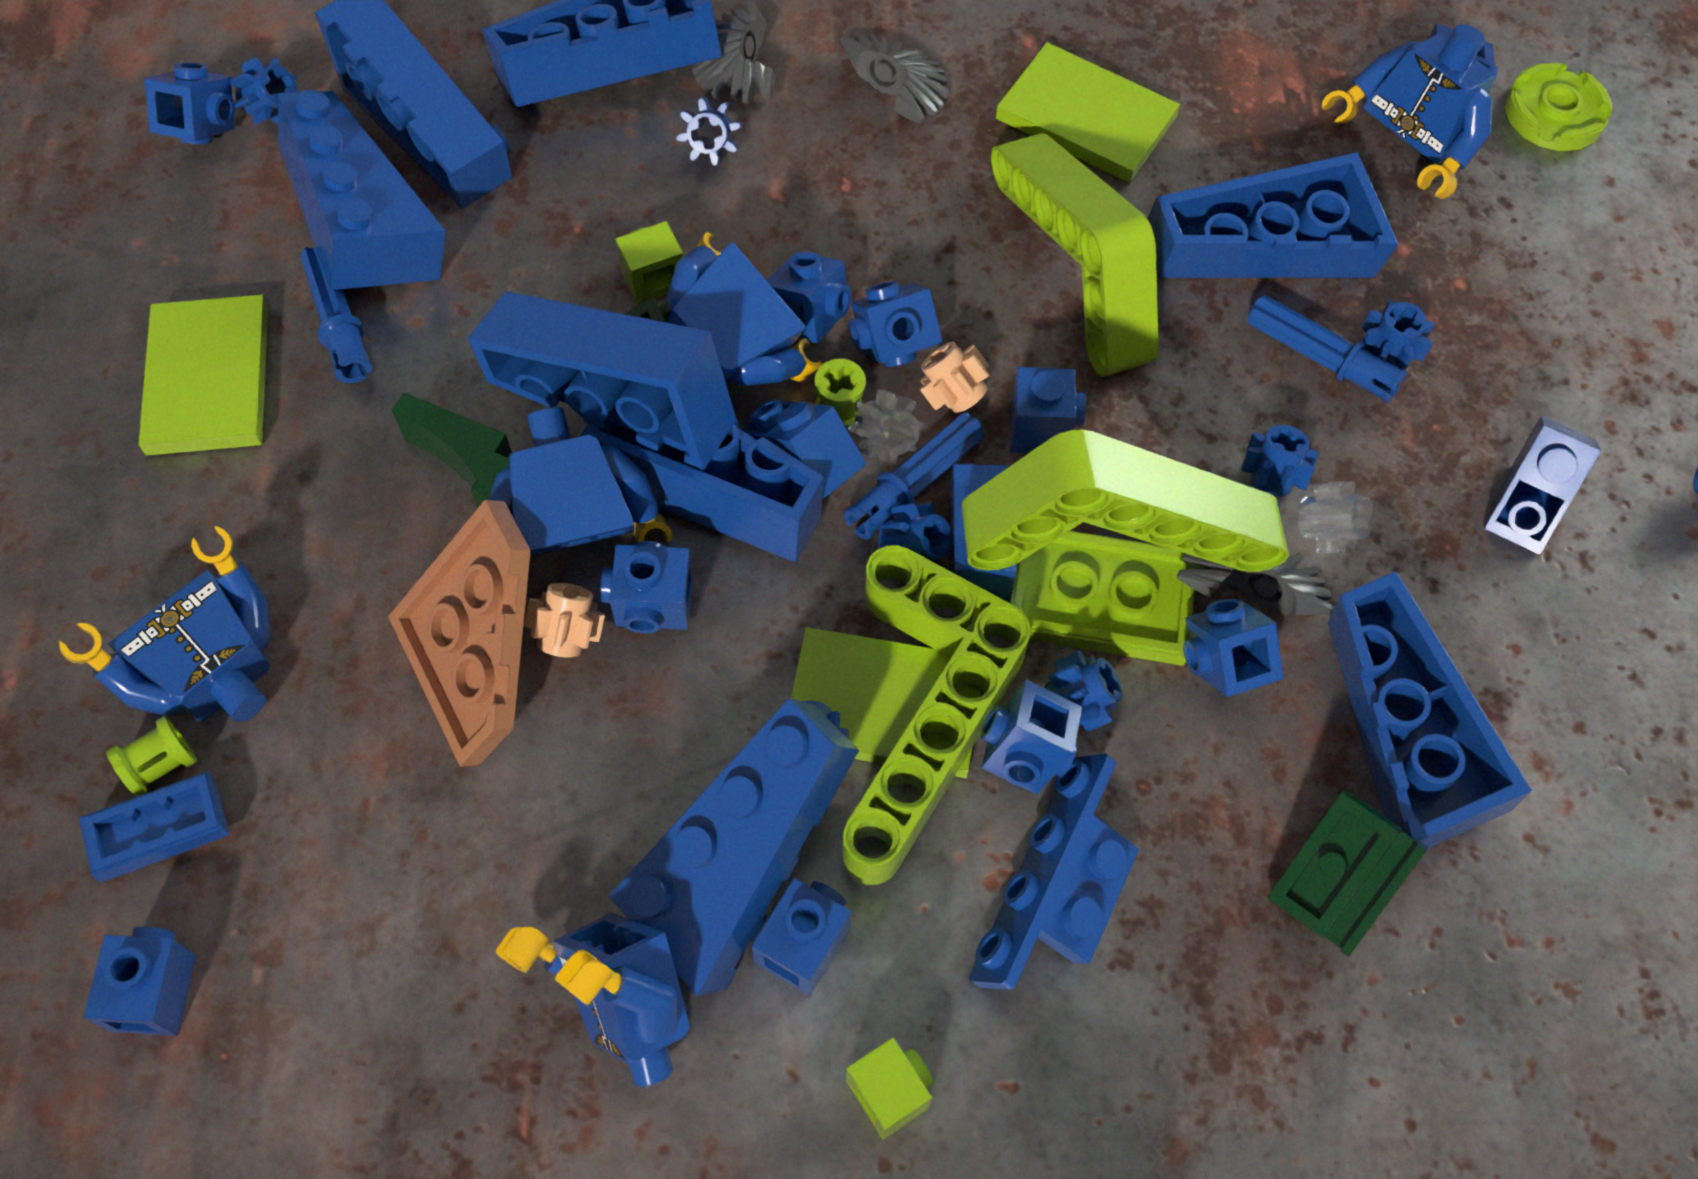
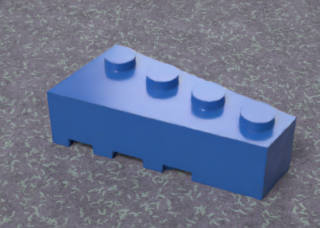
[315,0,513,209]
[482,0,722,107]
[278,90,446,290]
[1147,152,1399,278]
[468,291,737,470]
[581,420,824,563]
[1328,571,1532,848]
[608,698,859,996]

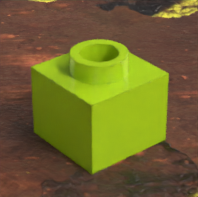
[615,221,683,305]
[845,1037,934,1140]

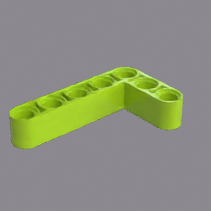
[991,133,1159,377]
[961,430,1289,572]
[843,545,1031,885]

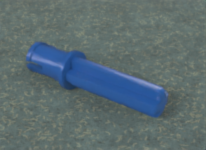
[300,247,372,383]
[1248,296,1408,404]
[843,413,985,540]

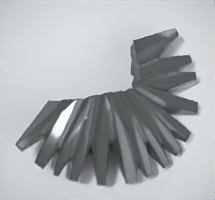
[692,0,776,104]
[840,34,949,124]
[1177,553,1335,616]

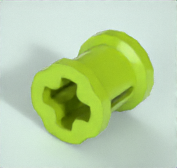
[815,359,866,430]
[106,715,197,797]

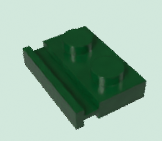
[1267,790,1429,957]

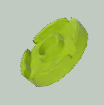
[1504,63,1613,152]

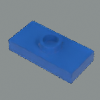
[79,771,230,883]

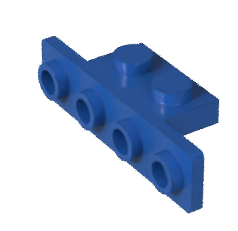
[969,753,1139,990]

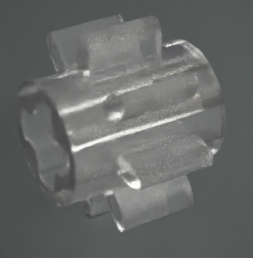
[849,389,925,465]
[1298,481,1374,553]

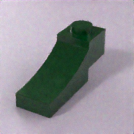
[392,392,512,508]

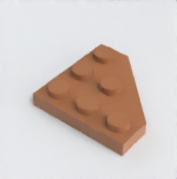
[388,500,531,767]

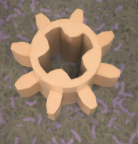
[919,342,990,413]
[524,583,605,657]

